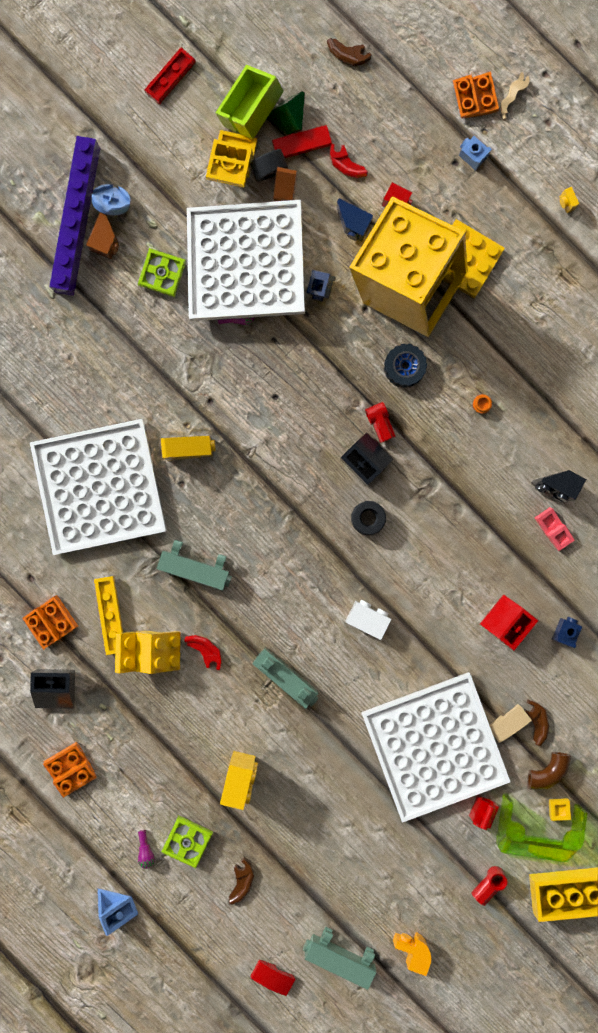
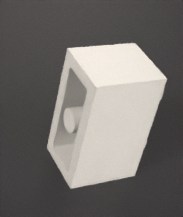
[346,600,391,640]

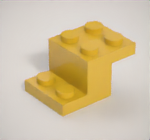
[206,130,258,188]
[115,631,181,674]

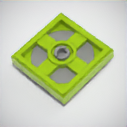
[138,248,186,297]
[161,815,213,869]

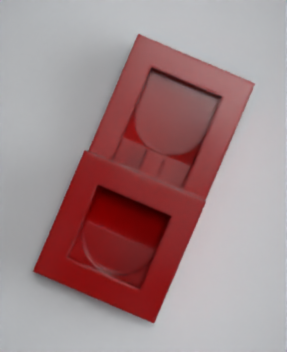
[250,959,296,996]

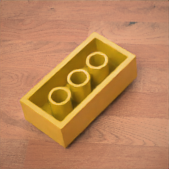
[529,867,598,922]

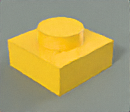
[559,187,579,213]
[549,798,571,821]

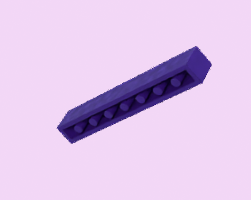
[49,136,101,296]

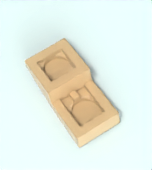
[489,704,532,743]

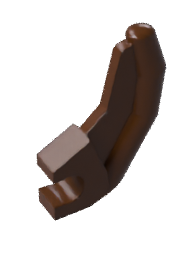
[327,38,372,66]
[524,699,550,746]
[229,857,254,905]

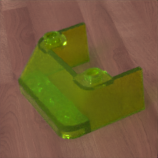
[496,793,588,862]

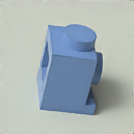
[459,136,492,171]

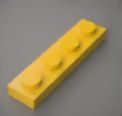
[94,576,123,655]

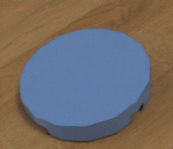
[92,184,130,215]

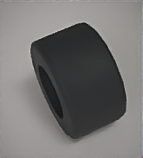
[250,149,288,181]
[351,501,386,535]

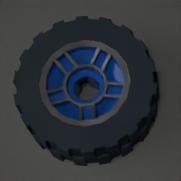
[384,344,427,388]

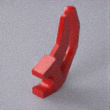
[330,144,368,178]
[184,635,222,670]

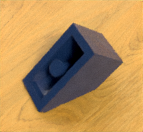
[337,198,373,242]

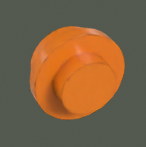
[473,394,492,414]

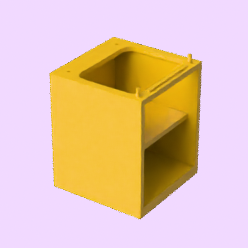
[349,197,468,337]

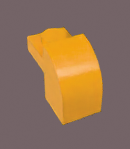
[393,932,431,976]

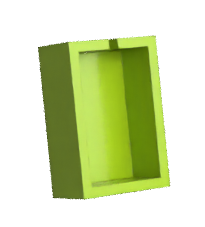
[215,65,284,139]

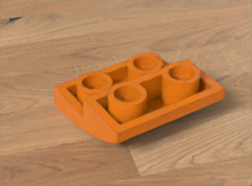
[453,71,499,119]
[22,595,78,650]
[43,742,97,798]

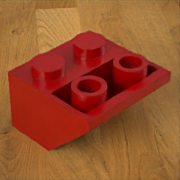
[480,594,539,651]

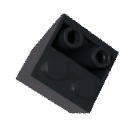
[340,433,394,486]
[531,470,587,503]
[30,669,75,709]

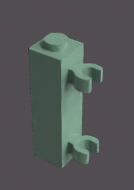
[157,540,232,590]
[252,647,318,709]
[303,926,376,990]

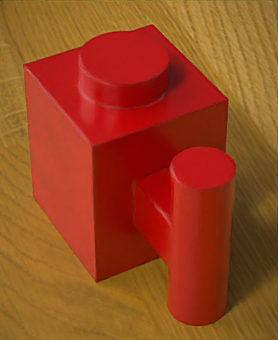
[469,795,499,830]

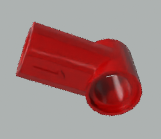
[365,402,396,443]
[471,866,508,906]

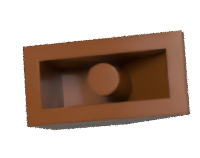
[273,167,297,202]
[86,212,119,259]

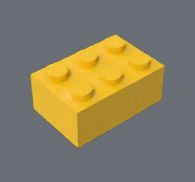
[220,751,258,810]

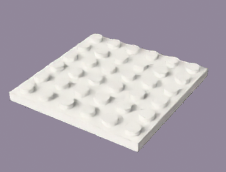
[187,200,305,321]
[30,419,167,555]
[361,672,510,823]

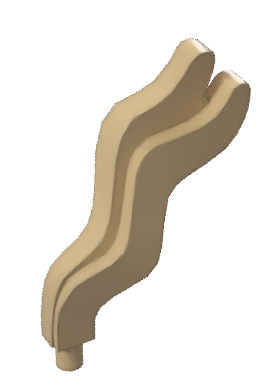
[500,72,529,120]

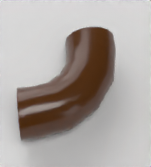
[527,752,571,790]

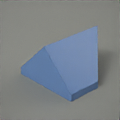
[97,888,138,936]

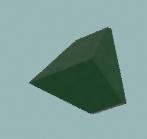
[267,91,305,135]

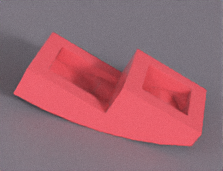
[535,507,575,551]

